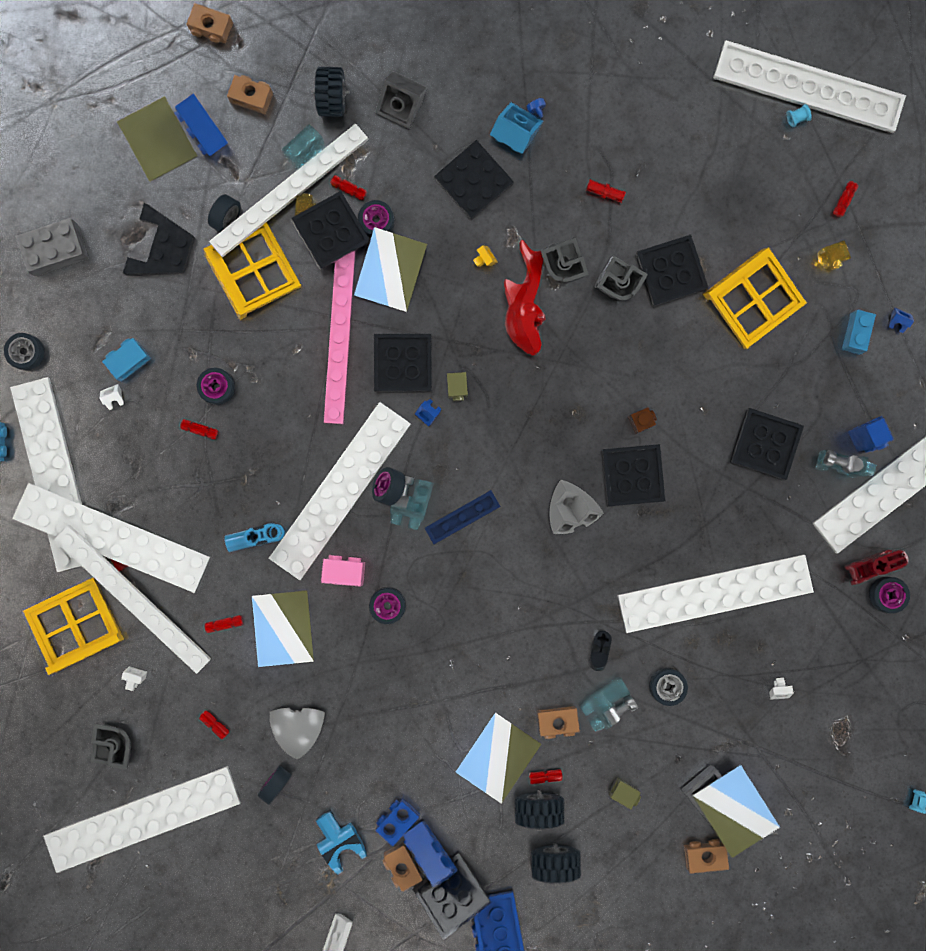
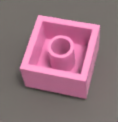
[321,555,365,586]

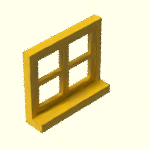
[204,222,301,320]
[703,247,806,349]
[23,577,124,675]

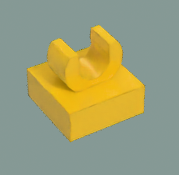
[473,246,498,267]

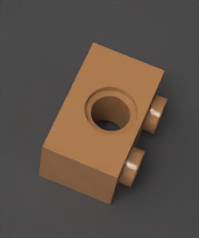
[187,3,233,44]
[227,75,273,115]
[537,706,580,739]
[684,839,729,873]
[382,842,423,892]

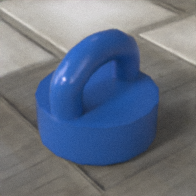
[527,98,546,118]

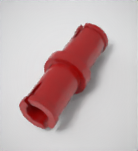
[586,179,626,203]

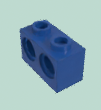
[375,798,420,847]

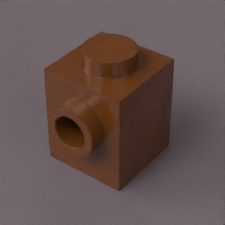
[628,407,657,434]

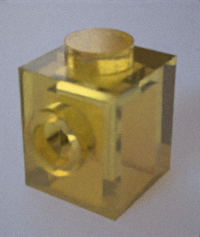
[818,240,851,270]

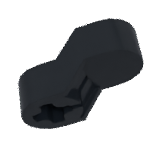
[589,631,612,671]

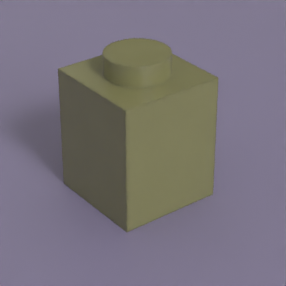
[447,372,468,401]
[609,778,641,809]

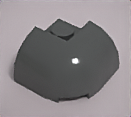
[540,237,589,282]
[595,256,648,300]
[90,724,131,769]

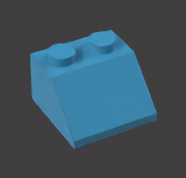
[490,102,543,154]

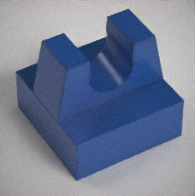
[888,308,914,333]
[415,399,441,426]

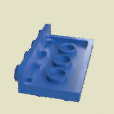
[472,891,524,951]

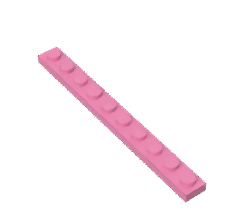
[324,250,356,424]

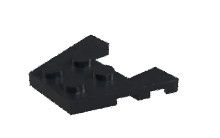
[123,203,195,276]

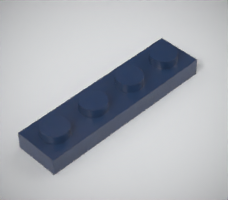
[425,490,501,544]

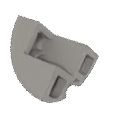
[549,480,604,534]
[270,708,325,759]

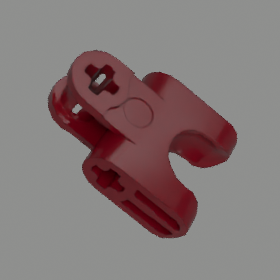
[844,550,908,585]

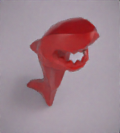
[504,240,546,356]

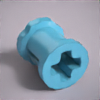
[786,104,812,127]
[909,789,926,814]

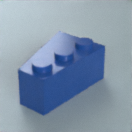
[174,93,228,157]
[848,416,894,453]
[403,821,458,886]

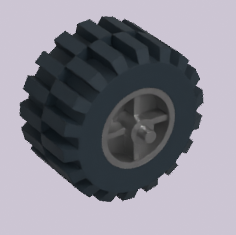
[311,67,350,117]
[515,790,564,831]
[531,844,581,885]

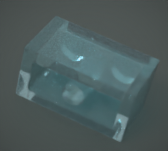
[282,124,325,170]

